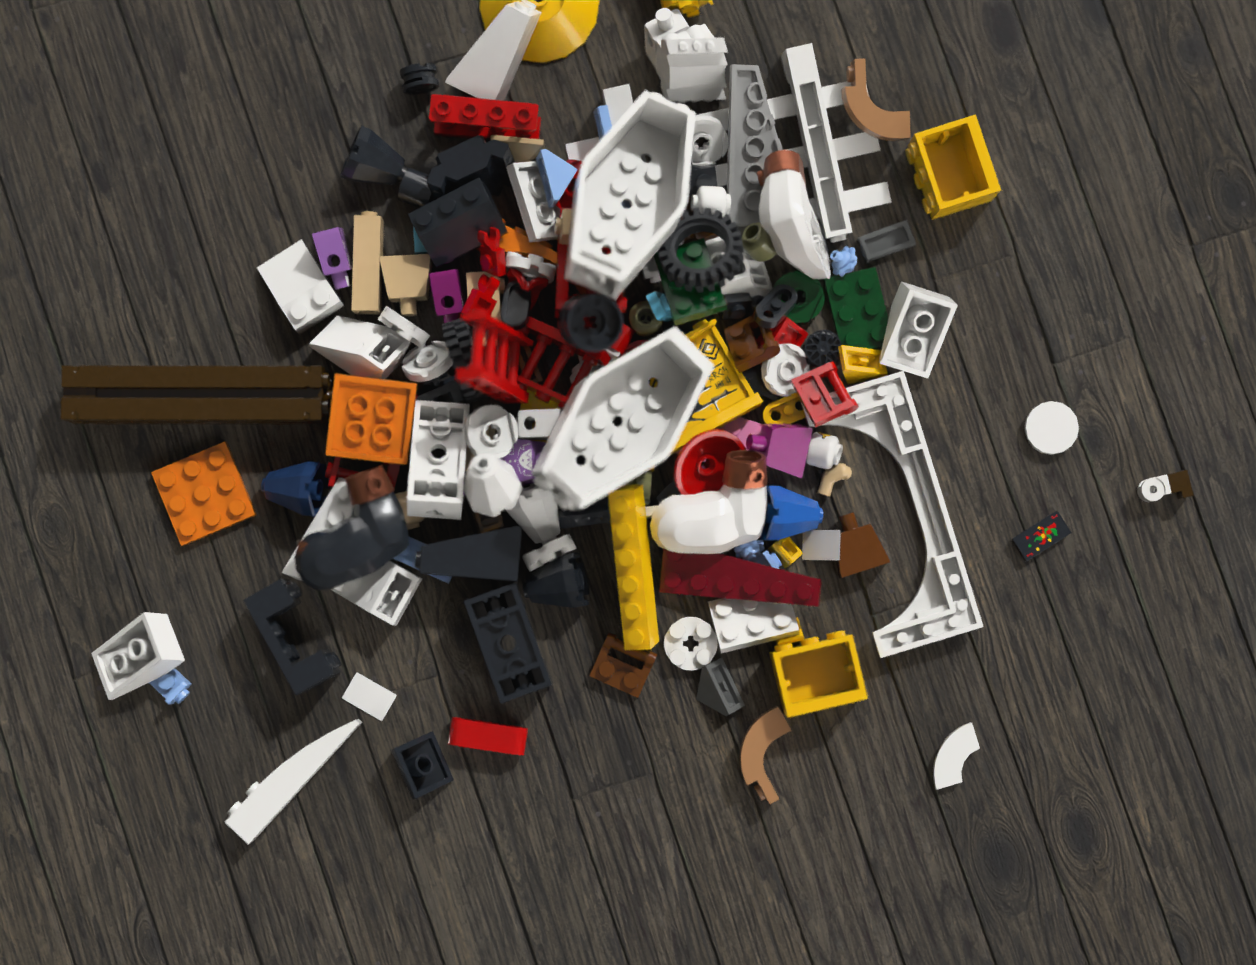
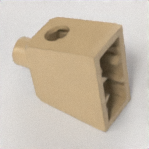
[380,254,433,316]

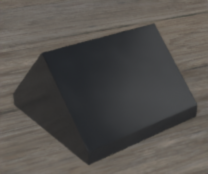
[391,731,454,800]

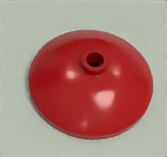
[674,429,746,495]

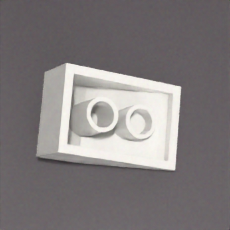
[257,240,344,334]
[879,282,958,378]
[91,612,185,700]

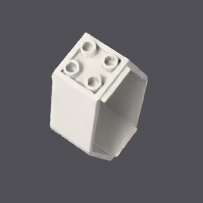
[565,91,695,300]
[531,327,714,511]

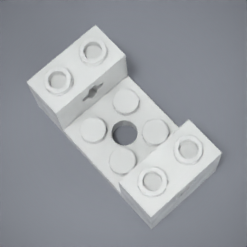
[407,400,470,520]

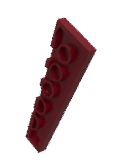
[659,548,822,607]

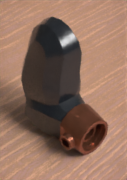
[294,465,409,591]

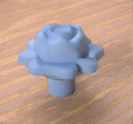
[830,246,857,276]
[734,540,765,562]

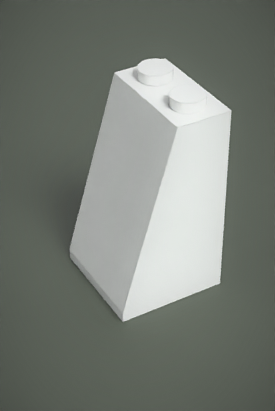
[445,0,542,101]

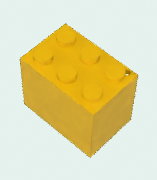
[906,114,1001,220]
[769,630,868,717]

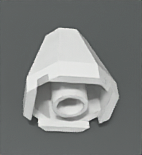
[463,453,523,517]
[506,483,560,546]

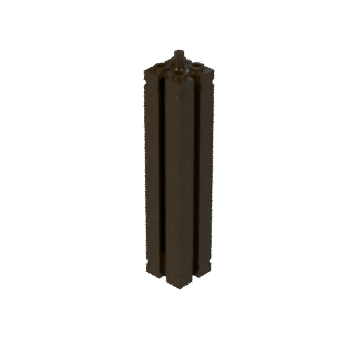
[61,365,334,425]

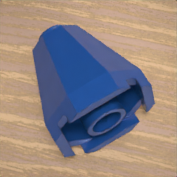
[760,486,823,541]

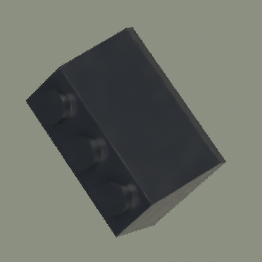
[408,178,508,269]

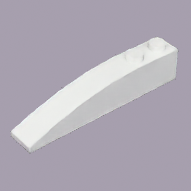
[225,719,363,844]

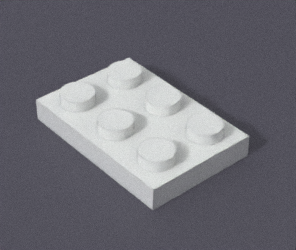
[506,161,560,242]
[708,598,800,653]

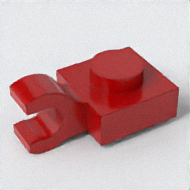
[477,227,507,277]
[461,274,500,315]

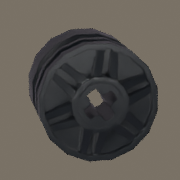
[558,293,624,352]

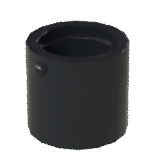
[397,168,434,208]

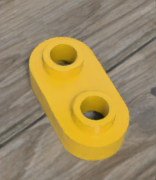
[762,393,806,424]

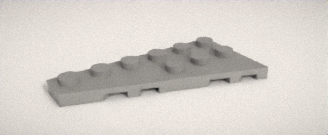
[727,64,783,227]

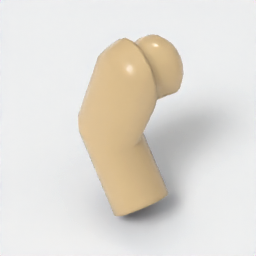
[818,463,852,497]

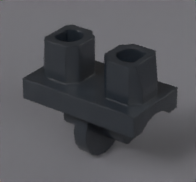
[416,371,465,403]

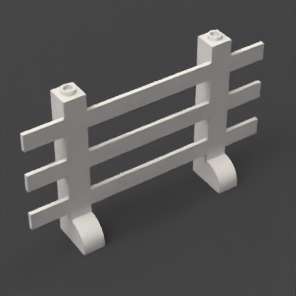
[565,43,891,283]

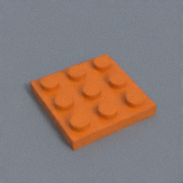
[326,374,417,465]
[151,442,257,546]

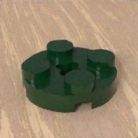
[773,271,825,324]

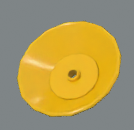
[479,0,599,63]

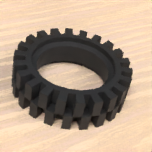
[658,208,744,293]
[442,318,490,403]

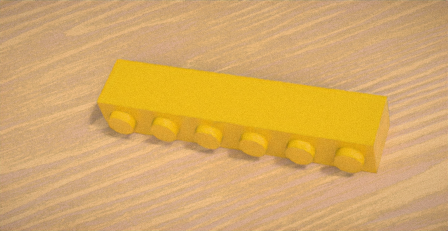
[608,484,659,650]

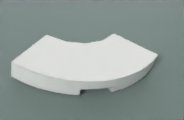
[933,722,980,790]

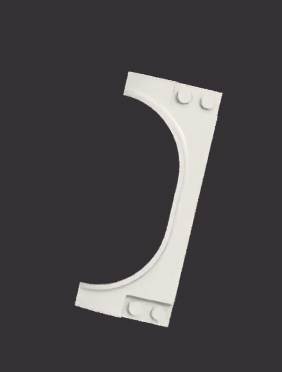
[801,371,983,658]

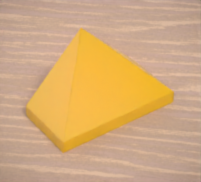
[838,345,888,384]

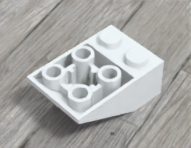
[309,315,410,380]
[330,561,422,626]

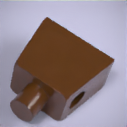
[836,512,890,578]

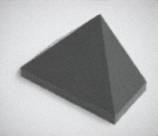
[696,658,745,716]

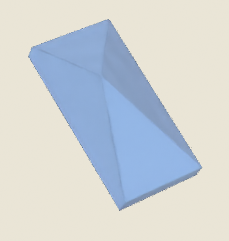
[536,149,578,208]

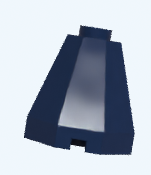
[261,462,330,517]

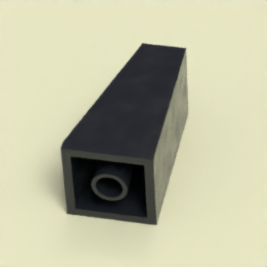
[415,526,522,582]

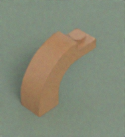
[841,59,911,141]
[739,706,791,804]

